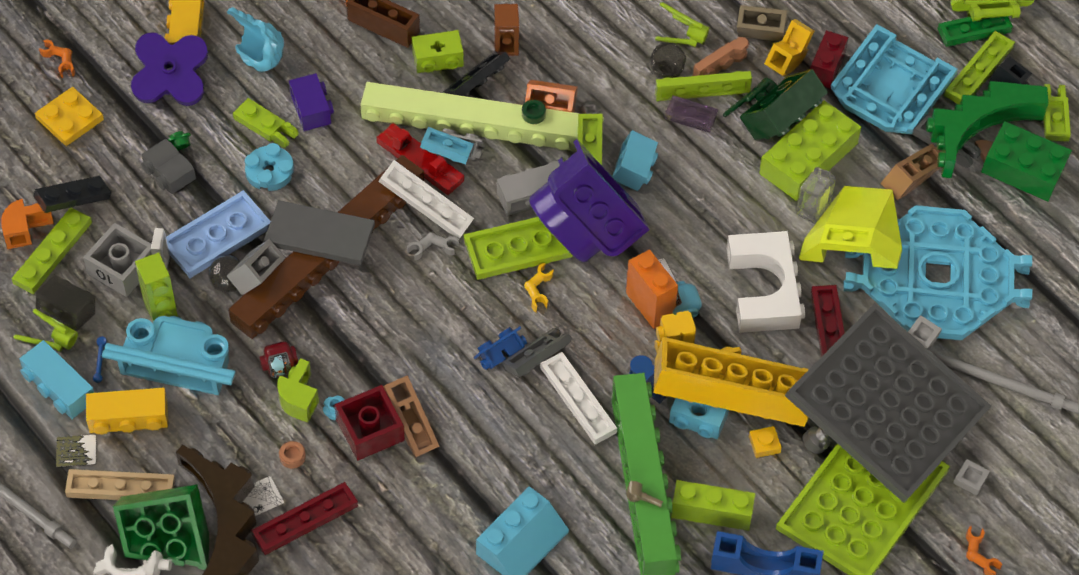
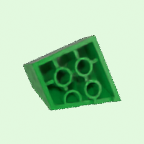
[113,484,209,570]

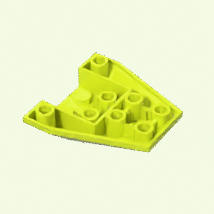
[799,186,902,269]

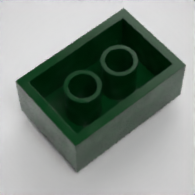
[739,69,828,140]

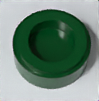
[522,100,546,124]

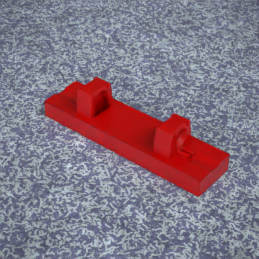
[376,123,465,195]

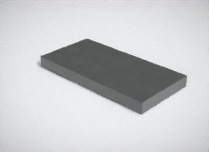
[264,200,375,266]

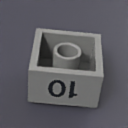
[83,223,152,297]

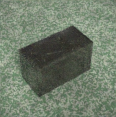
[35,274,95,331]

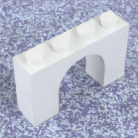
[726,231,805,333]

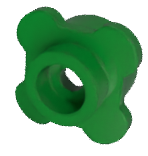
[167,131,191,151]

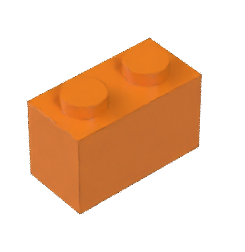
[525,80,578,112]

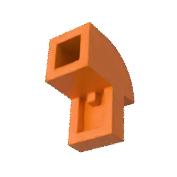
[1,199,54,249]

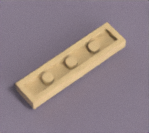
[65,469,175,500]

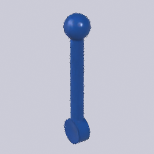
[93,337,107,383]

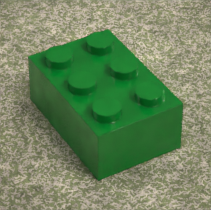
[981,121,1072,202]

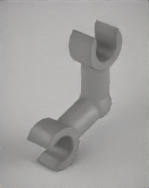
[407,232,459,261]

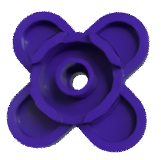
[131,33,208,106]

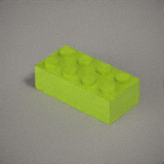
[759,100,861,201]

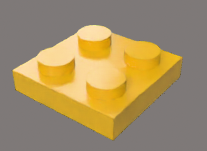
[35,86,104,147]

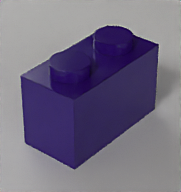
[289,73,334,131]

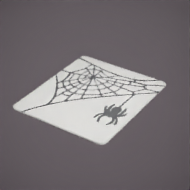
[243,476,284,516]

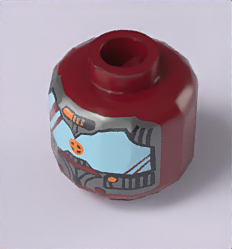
[259,341,298,378]

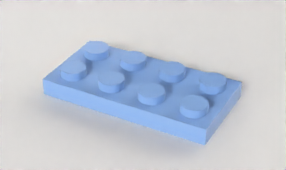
[166,190,271,278]

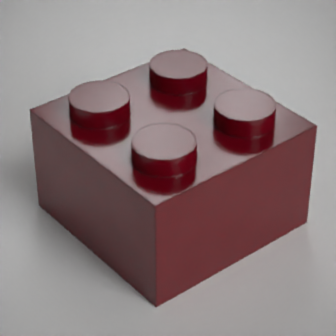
[334,385,405,461]

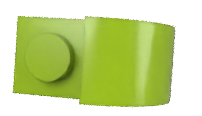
[277,358,319,423]

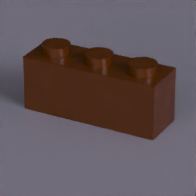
[346,0,420,48]

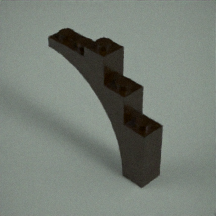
[176,444,259,575]

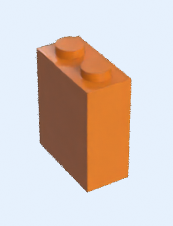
[626,249,678,329]

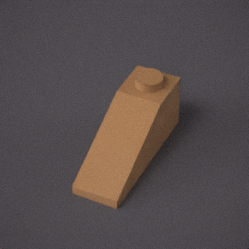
[880,144,941,201]
[383,375,440,457]

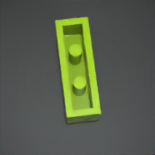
[135,252,178,322]
[671,480,755,531]

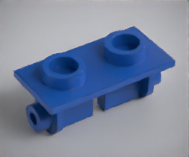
[473,326,527,370]

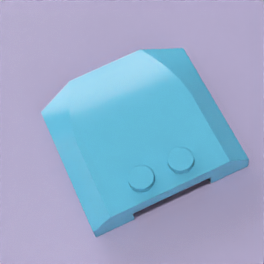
[831,24,958,134]

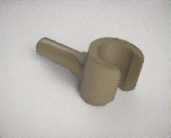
[626,481,663,507]

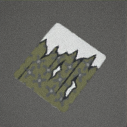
[56,435,96,467]

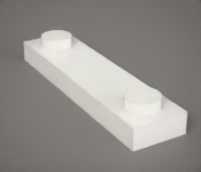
[378,160,474,240]
[540,352,617,445]

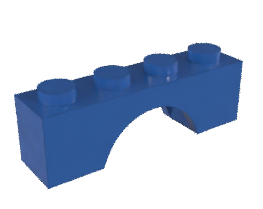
[710,531,824,575]

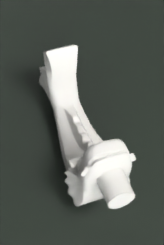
[93,544,172,575]

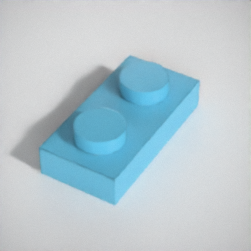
[420,127,474,165]

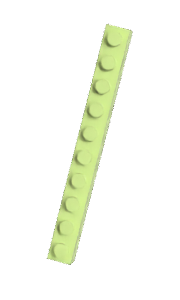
[361,82,604,151]

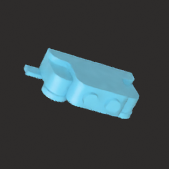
[102,316,236,396]

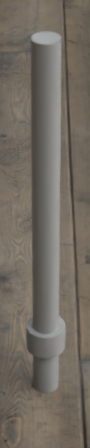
[936,353,1079,414]
[0,483,77,549]

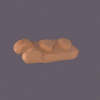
[693,37,749,76]

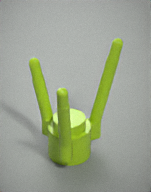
[655,2,710,47]
[13,308,78,352]

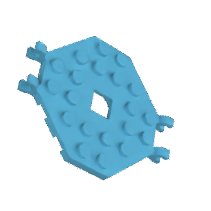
[843,205,1032,340]

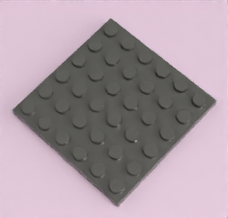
[785,303,991,503]

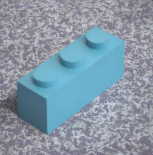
[19,340,94,419]

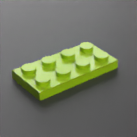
[464,217,573,280]

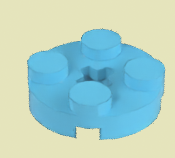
[245,143,294,191]

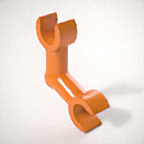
[39,40,75,78]
[966,526,1002,575]

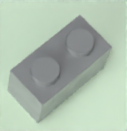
[227,239,285,295]

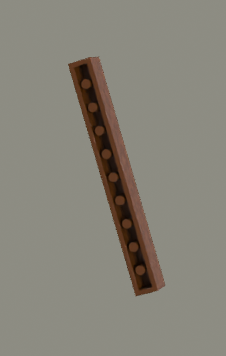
[228,155,424,339]

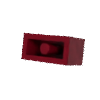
[811,30,849,89]

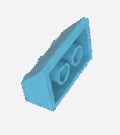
[476,486,569,575]

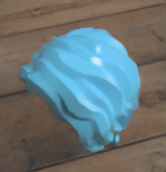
[227,7,284,72]

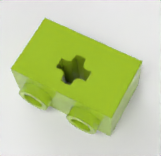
[412,30,464,74]

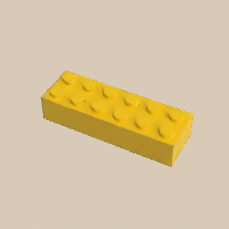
[653,337,808,427]

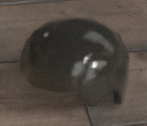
[649,42,687,79]
[208,255,240,293]

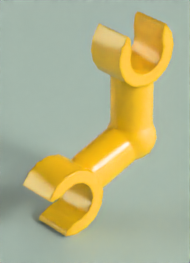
[524,263,554,313]

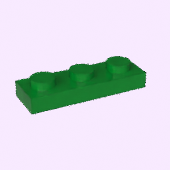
[938,16,1013,47]

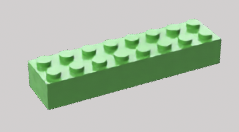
[611,373,681,575]

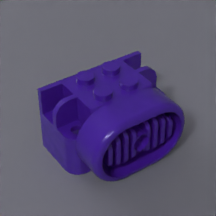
[529,139,650,262]

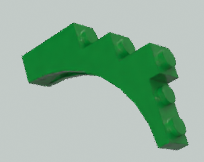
[926,81,1049,178]

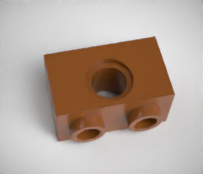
[494,3,519,56]

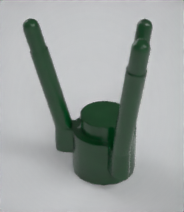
[723,78,777,117]

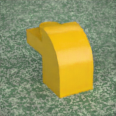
[764,19,815,76]

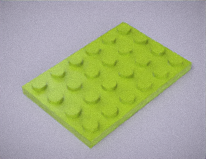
[776,443,950,575]

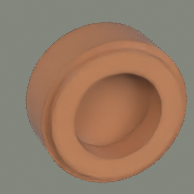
[279,441,306,469]

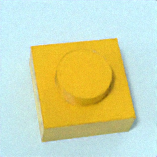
[749,426,782,458]

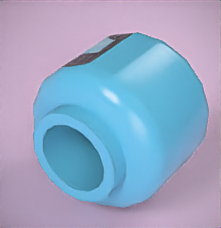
[673,281,702,318]

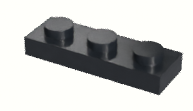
[443,51,510,97]
[33,175,111,213]

